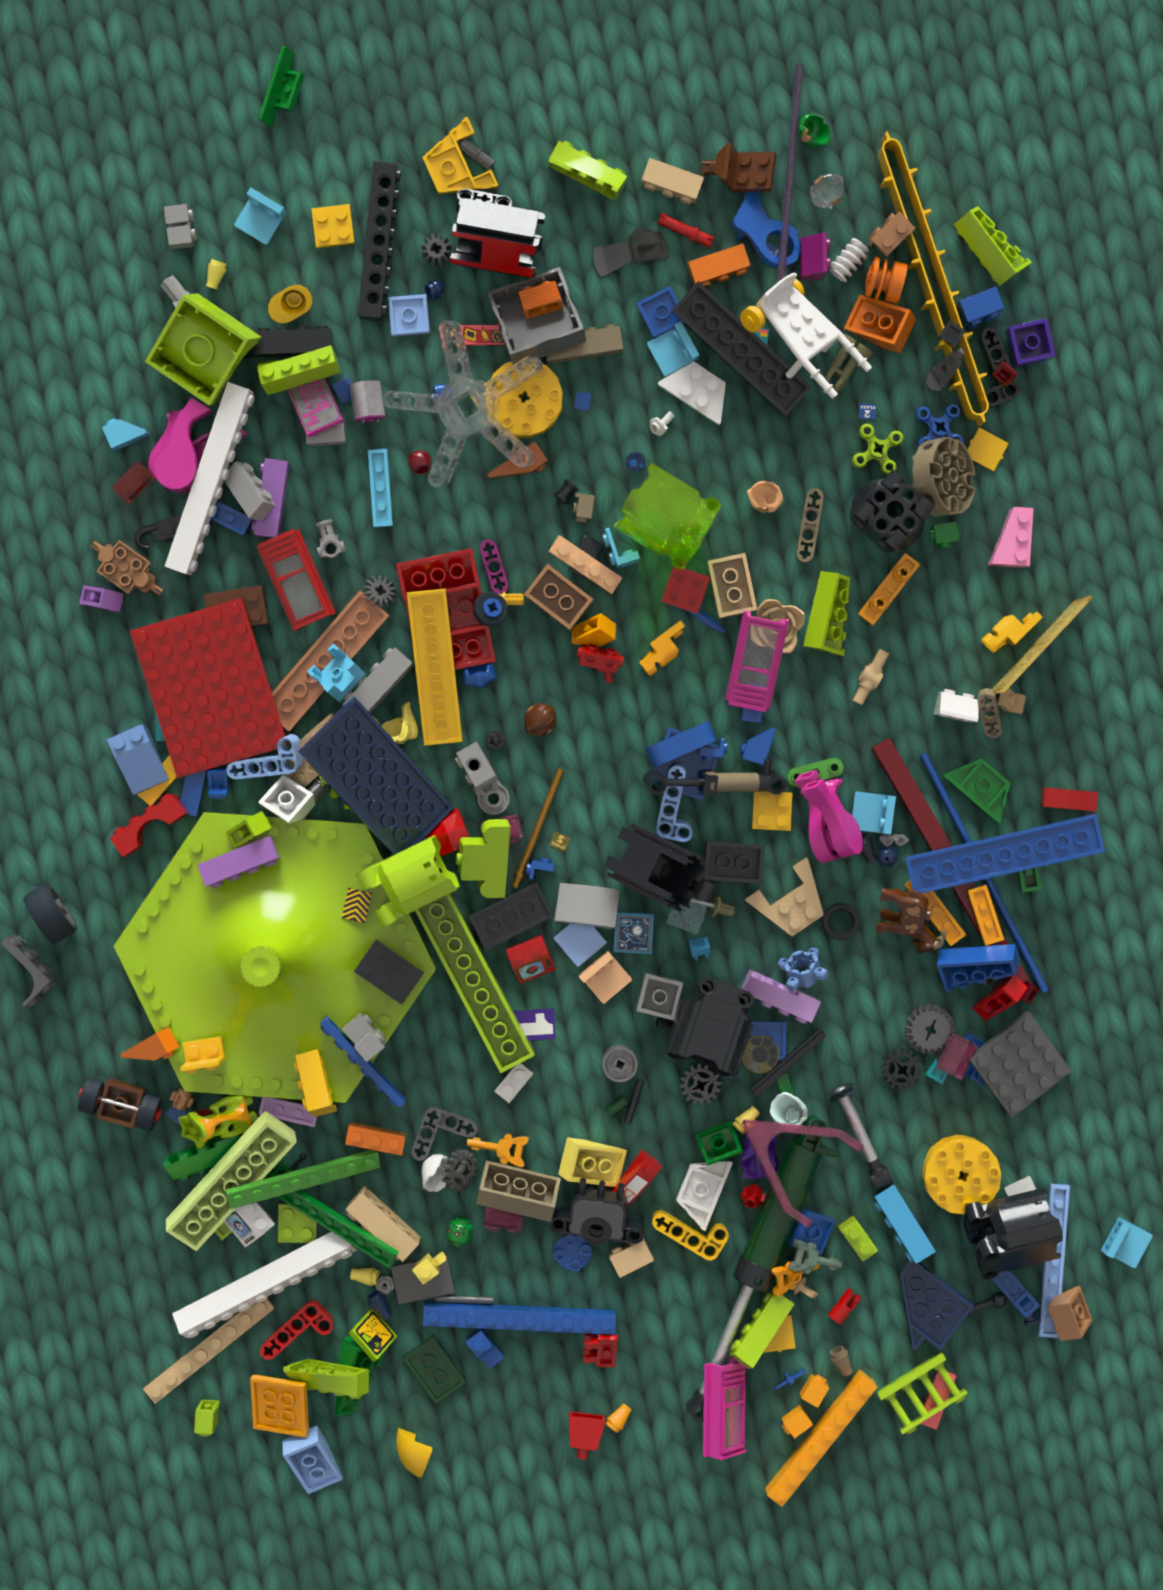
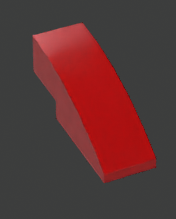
[1040,787,1098,811]

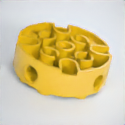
[486,360,563,439]
[921,1135,1001,1215]

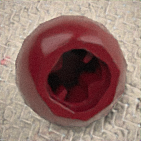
[408,450,432,474]

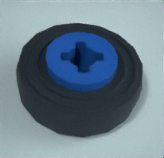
[473,592,508,627]

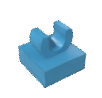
[689,937,711,961]

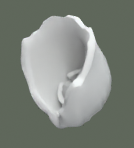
[422,1154,447,1192]

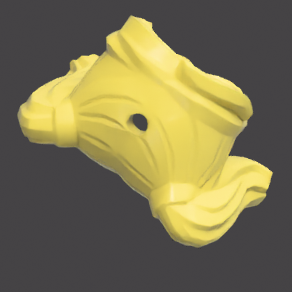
[373,702,418,745]

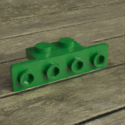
[258,46,305,127]

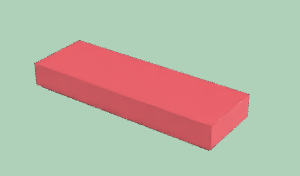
[920,1370,956,1430]

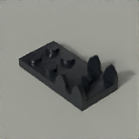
[468,882,554,951]

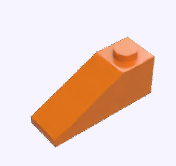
[120,1027,179,1061]

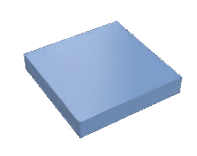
[388,294,430,337]
[553,924,607,967]

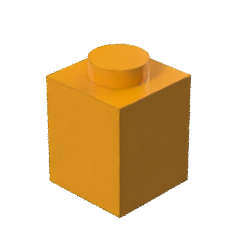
[799,1374,829,1408]
[782,1405,813,1439]

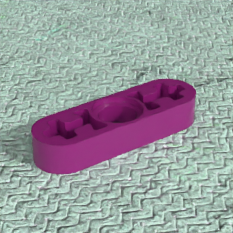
[480,540,508,594]

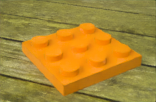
[250,1374,309,1437]

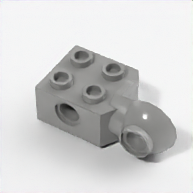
[455,742,510,815]

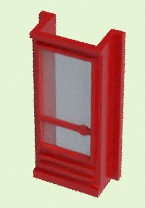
[257,529,336,632]

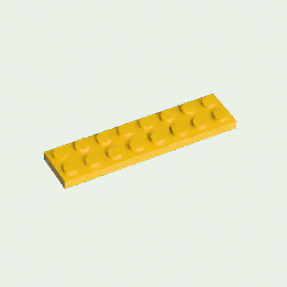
[407,588,463,746]

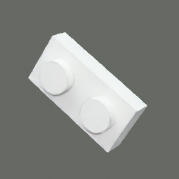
[495,1063,533,1103]

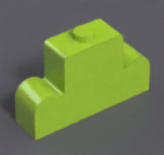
[456,819,510,898]

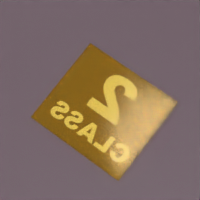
[549,831,570,852]

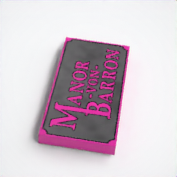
[287,378,344,438]

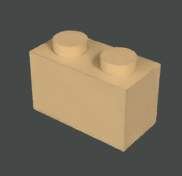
[609,1237,654,1278]

